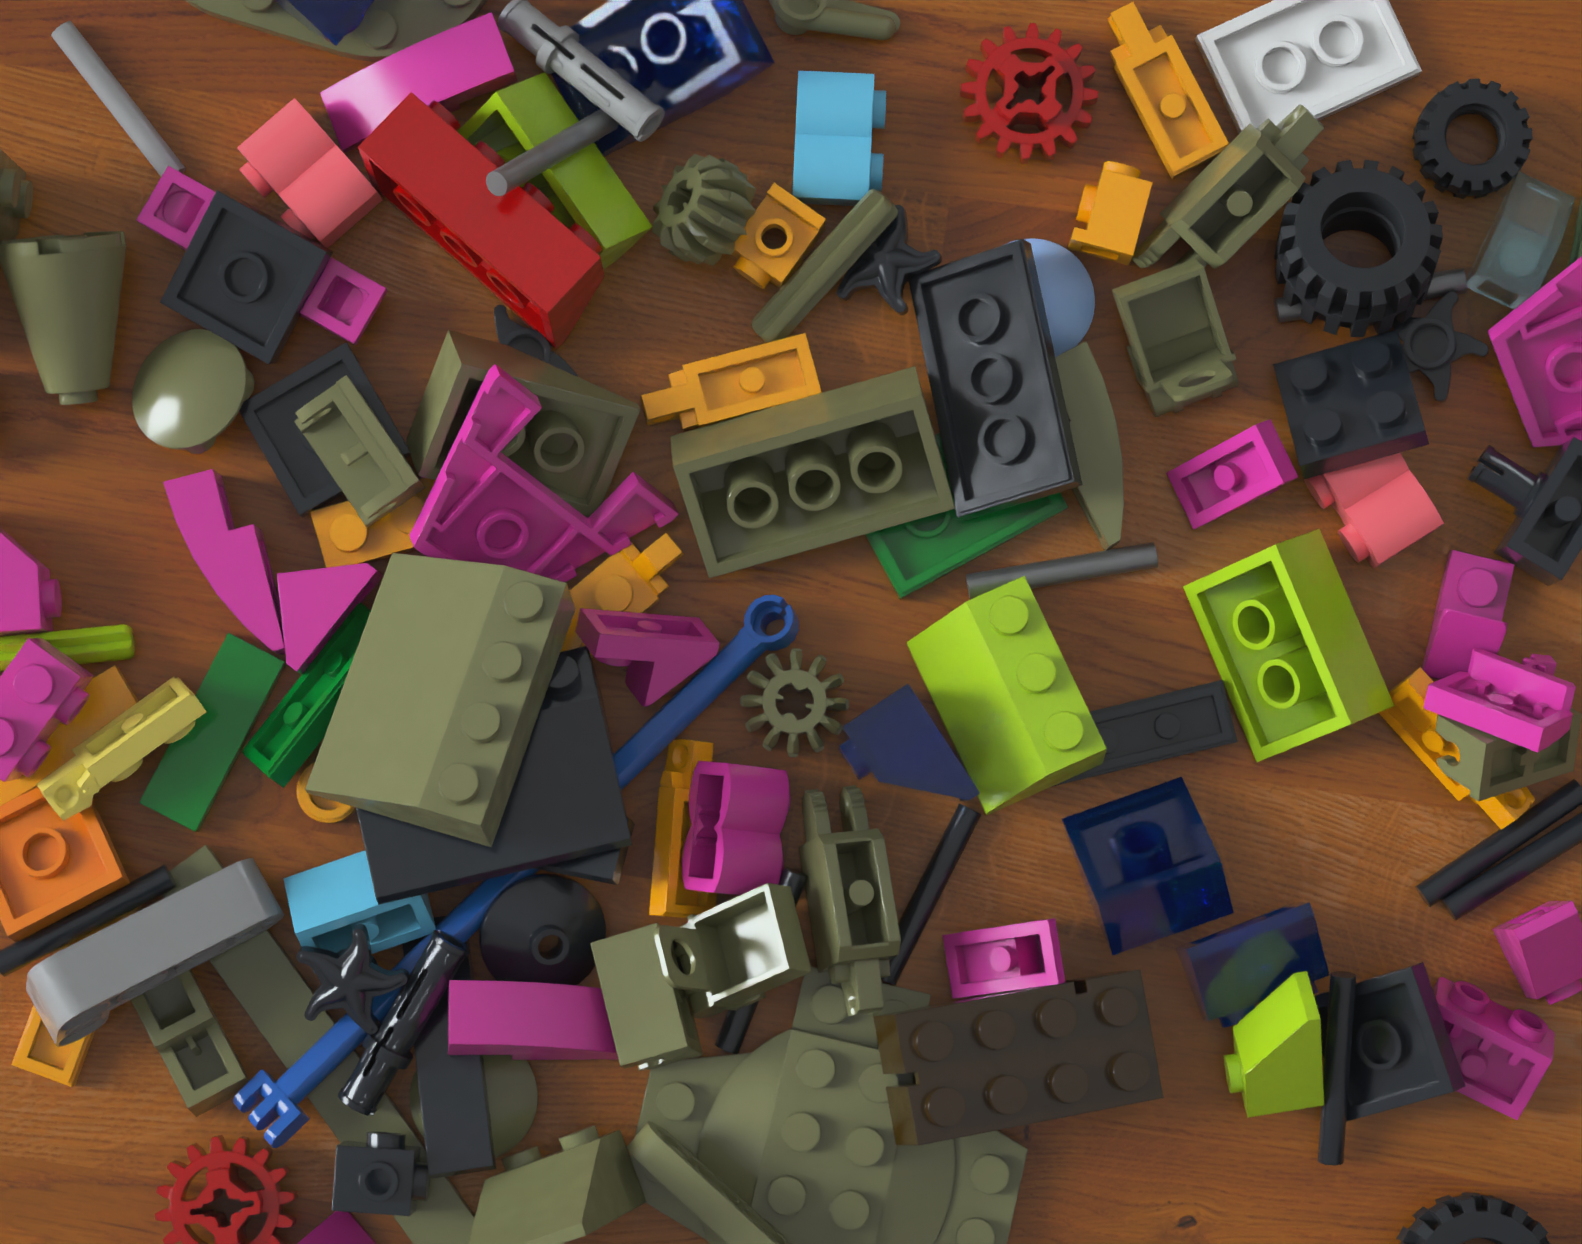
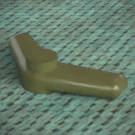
[768,0,900,40]

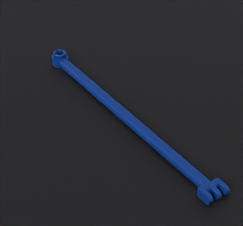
[233,595,799,1148]

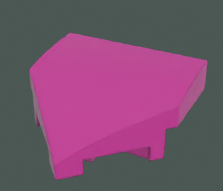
[1423,648,1576,753]

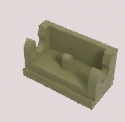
[294,375,426,528]
[1436,708,1582,801]
[590,923,703,1071]

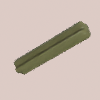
[751,189,898,343]

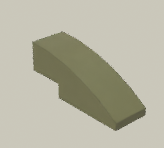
[1055,341,1124,551]
[131,969,250,1117]

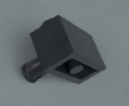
[1467,437,1582,586]

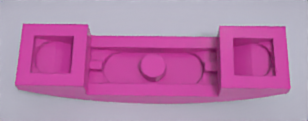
[136,166,388,345]

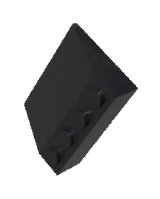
[356,646,632,905]

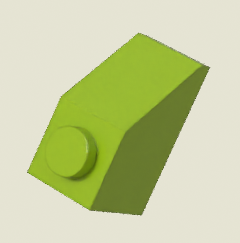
[1224,971,1324,1118]

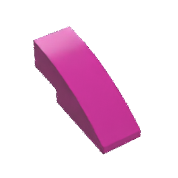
[320,12,518,153]
[163,469,285,655]
[448,980,618,1060]

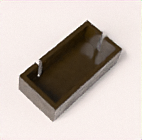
[873,969,1164,1146]

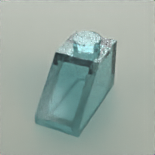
[1466,171,1575,309]

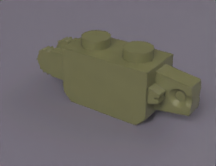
[1132,104,1324,269]
[799,785,901,1016]

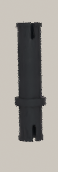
[338,930,470,1116]

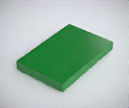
[864,433,1068,600]

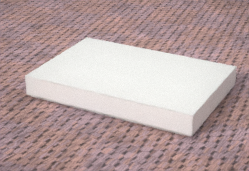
[1195,0,1422,134]

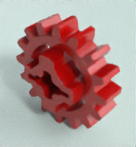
[960,23,1098,164]
[155,1135,298,1244]

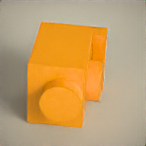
[1068,161,1153,265]
[732,183,826,289]

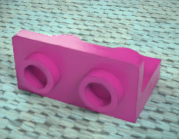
[1433,977,1555,1120]

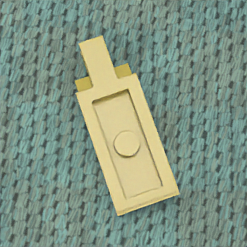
[37,676,207,821]

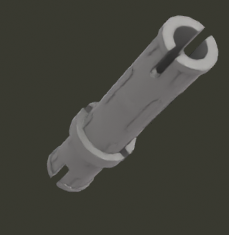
[497,0,665,142]

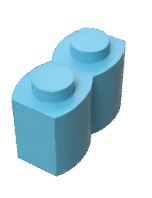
[793,70,886,206]

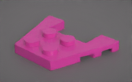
[1487,256,1582,448]
[409,364,679,582]

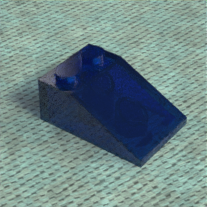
[551,0,775,157]

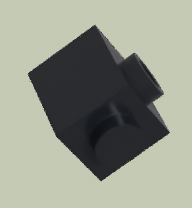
[332,1132,430,1216]

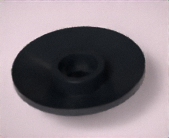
[479,873,606,985]

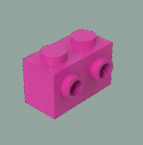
[0,638,94,782]

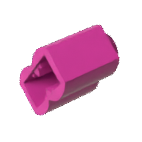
[682,761,791,895]

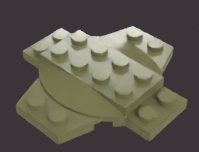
[630,967,1028,1244]

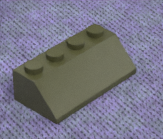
[670,366,955,578]

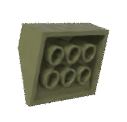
[305,553,576,847]

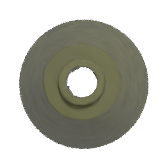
[0,231,127,405]

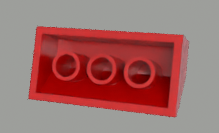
[358,92,605,350]

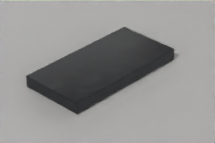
[908,239,1083,521]

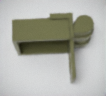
[1112,259,1239,417]
[654,883,812,1018]

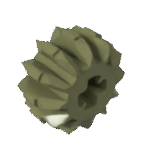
[652,154,756,266]
[740,648,849,758]

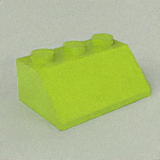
[457,72,653,269]
[1183,529,1394,762]
[907,576,1107,816]

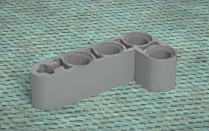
[26,858,284,1047]

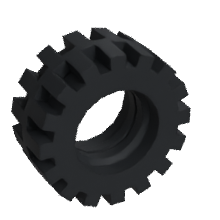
[1412,79,1533,199]

